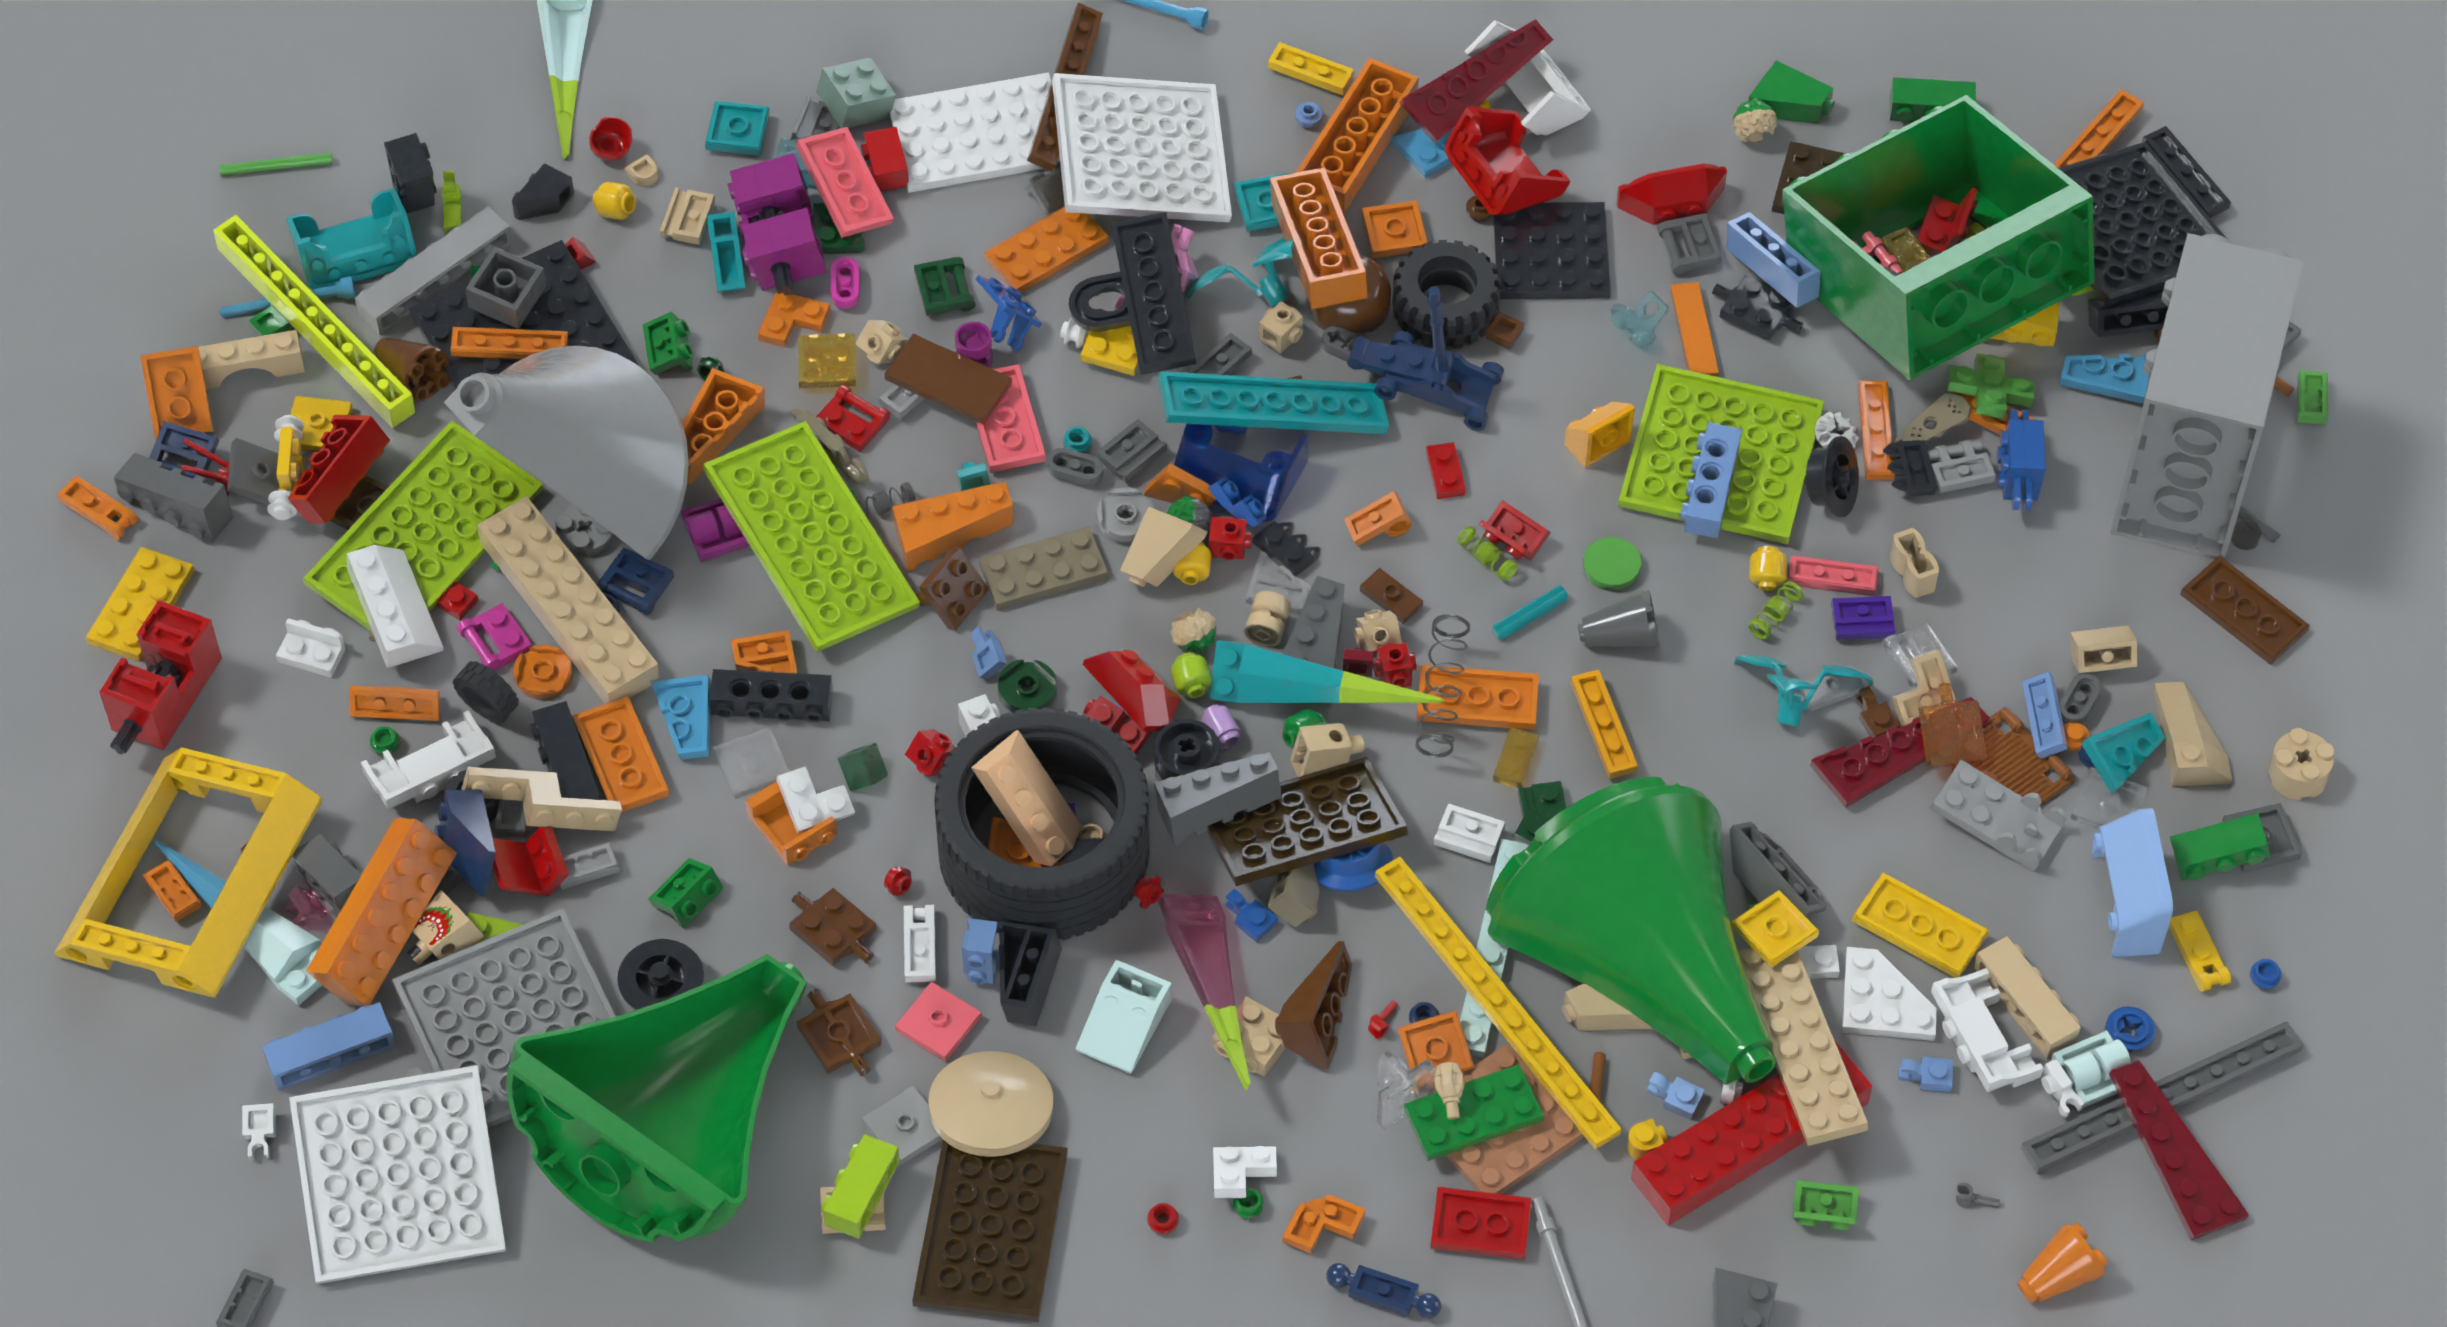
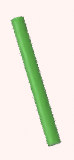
[219,153,333,176]

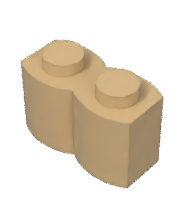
[1890,528,1939,598]

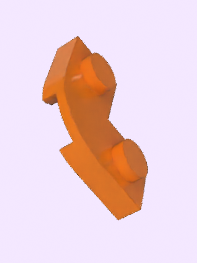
[1282,1194,1366,1254]

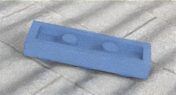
[2022,672,2068,759]

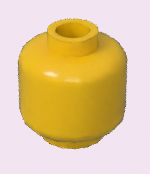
[593,182,636,220]
[1173,542,1212,585]
[1749,546,1787,591]

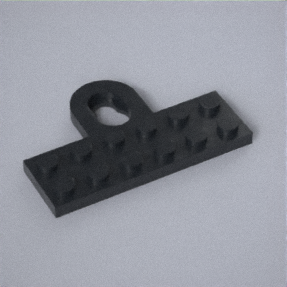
[1069,212,1197,375]

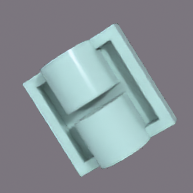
[2051,1031,2131,1108]

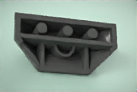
[1730,822,1827,916]

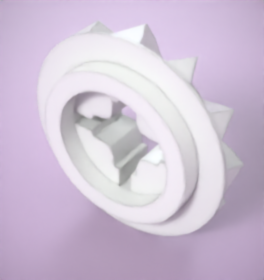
[1815,411,1859,448]

